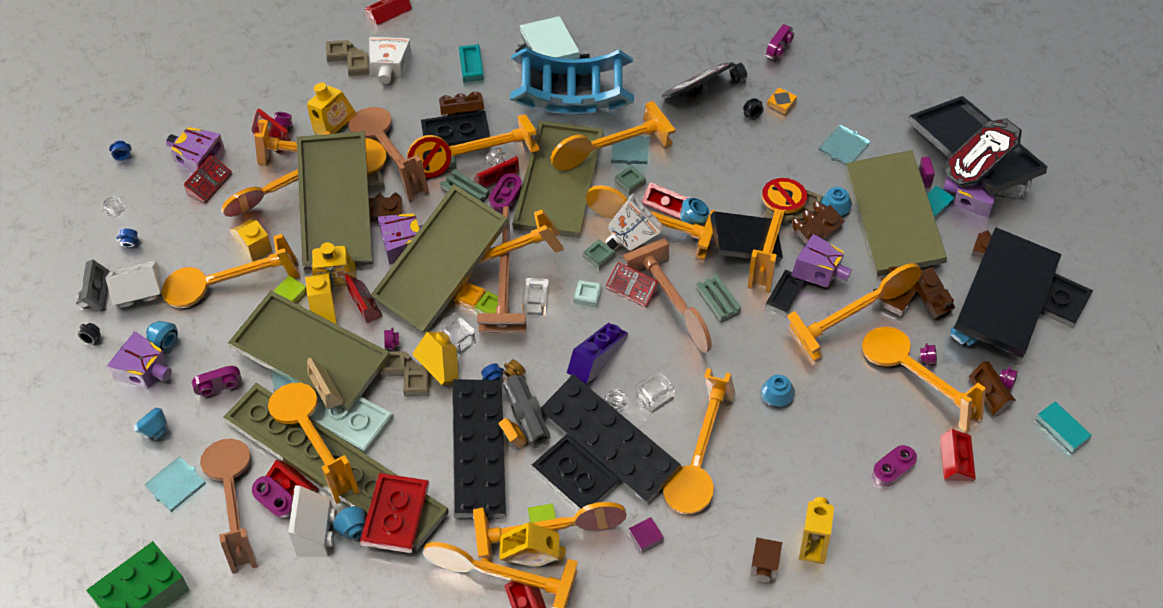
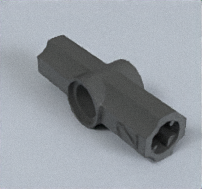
[503,375,551,447]

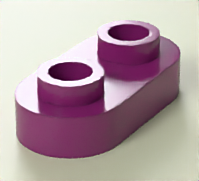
[765,24,794,60]
[489,173,522,213]
[192,366,242,397]
[872,445,917,487]
[252,476,294,518]

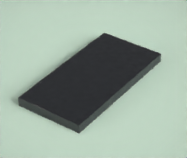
[908,96,1048,195]
[953,227,1062,358]

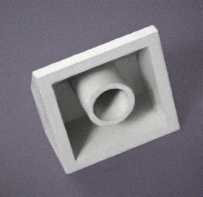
[105,261,161,307]
[288,486,337,557]

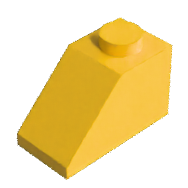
[230,219,273,262]
[305,273,337,324]
[412,331,459,385]

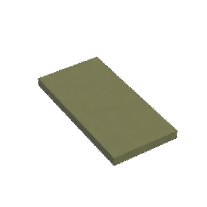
[512,121,604,238]
[296,131,373,269]
[846,150,947,276]
[370,184,510,334]
[228,290,390,411]

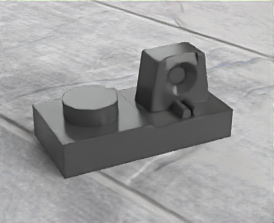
[76,259,109,311]

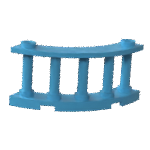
[510,47,634,115]

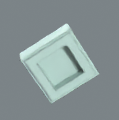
[574,280,602,307]

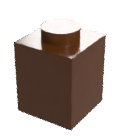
[750,537,783,582]

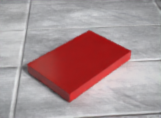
[360,473,430,553]

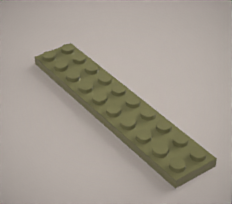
[223,383,449,551]

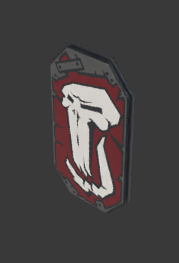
[661,62,735,98]
[945,118,1022,187]

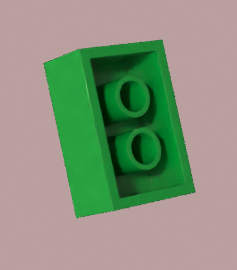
[86,541,189,608]

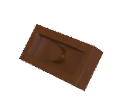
[914,267,956,319]
[968,361,1016,416]

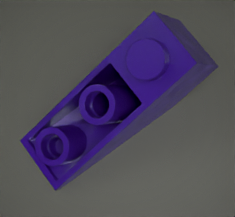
[566,322,628,384]

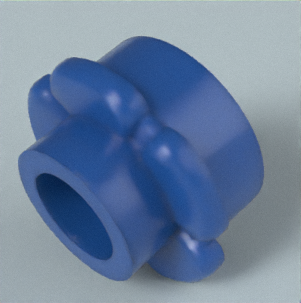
[109,140,132,161]
[116,228,139,247]
[481,363,504,380]

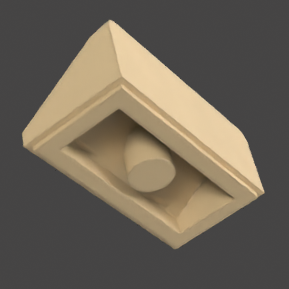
[307,358,344,409]

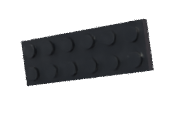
[541,374,682,504]
[452,379,506,518]

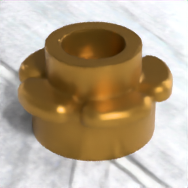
[504,359,526,378]

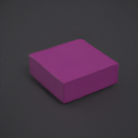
[919,156,935,189]
[629,517,664,553]

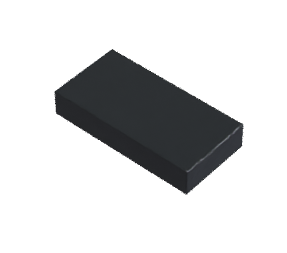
[765,270,806,317]

